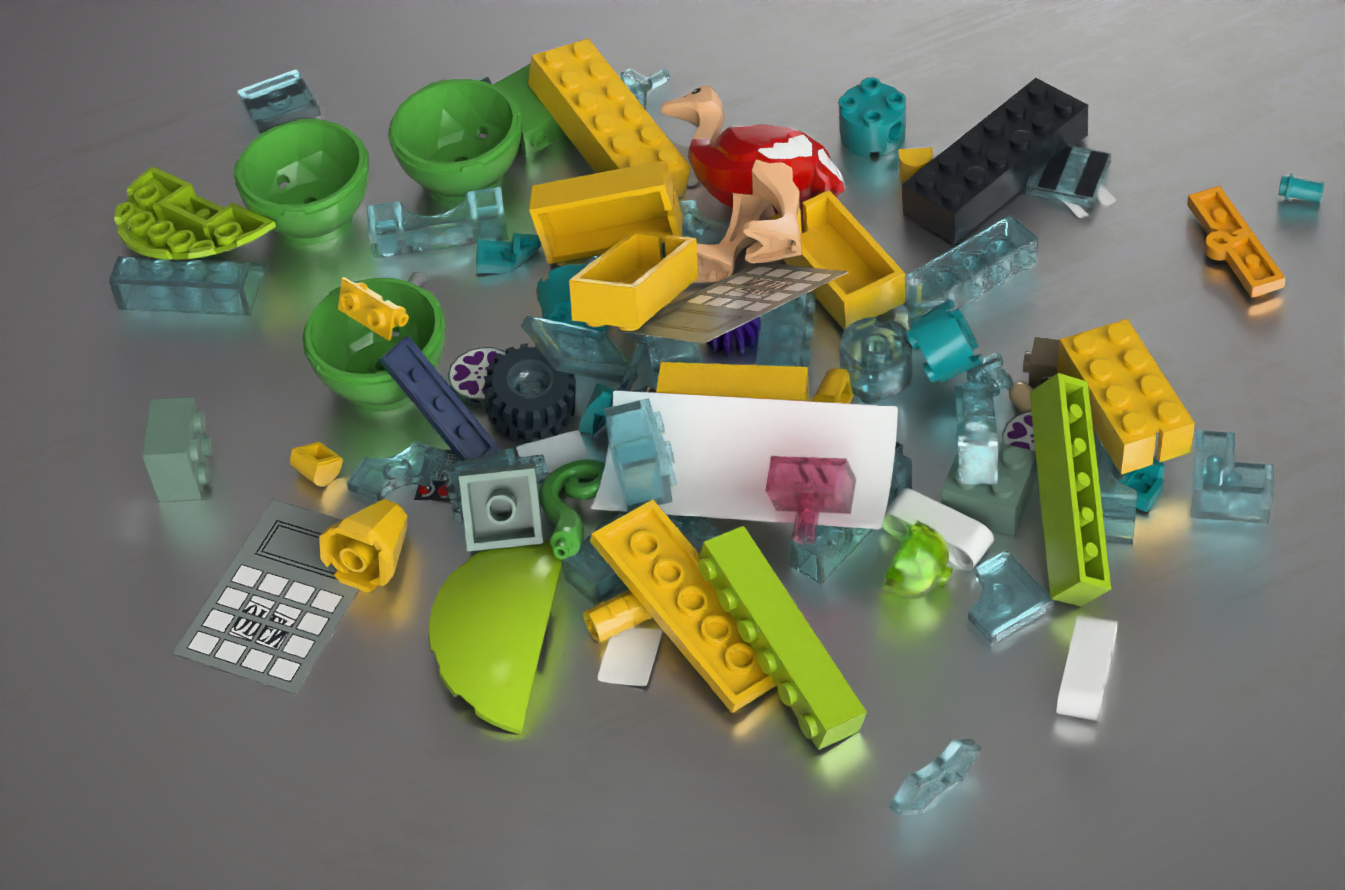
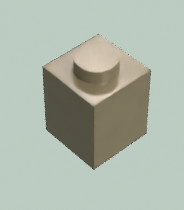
[1023,337,1059,389]

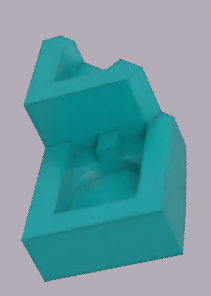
[476,233,541,274]
[579,384,618,435]
[1112,456,1165,512]

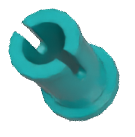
[1278,173,1324,204]

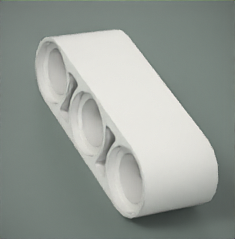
[882,488,994,571]
[1056,614,1118,721]

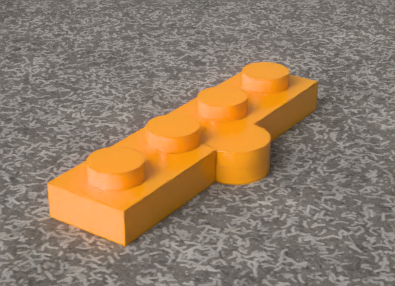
[1187,186,1285,298]

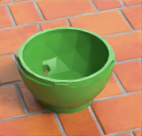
[388,79,522,203]
[233,118,370,245]
[302,278,446,411]

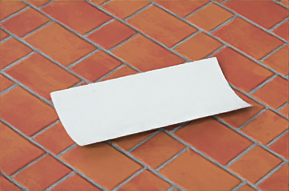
[591,391,898,529]

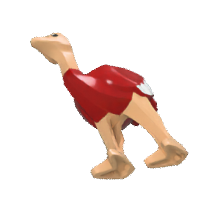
[661,85,845,283]

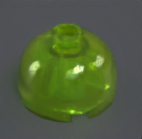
[881,520,953,599]

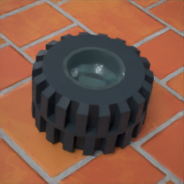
[485,343,576,443]

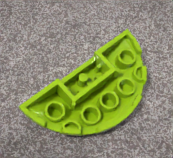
[114,166,276,260]
[428,539,564,735]

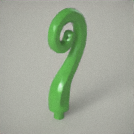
[539,459,605,559]

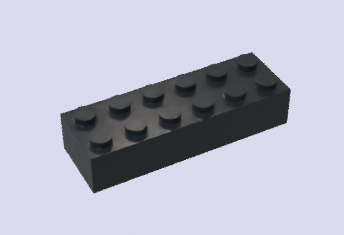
[902,78,1088,244]

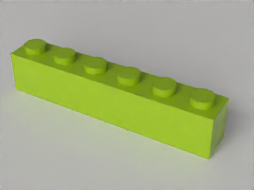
[1029,373,1111,606]
[698,526,867,750]

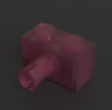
[765,456,856,545]

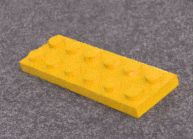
[590,499,777,713]

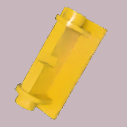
[338,277,409,341]

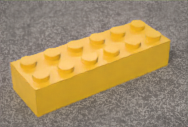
[528,38,691,198]

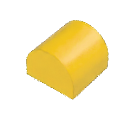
[898,147,933,185]
[812,368,854,404]
[290,441,343,487]

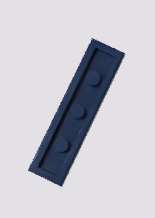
[378,335,500,470]

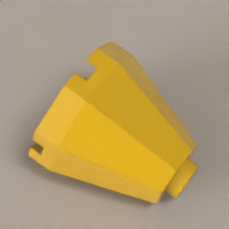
[319,499,408,593]

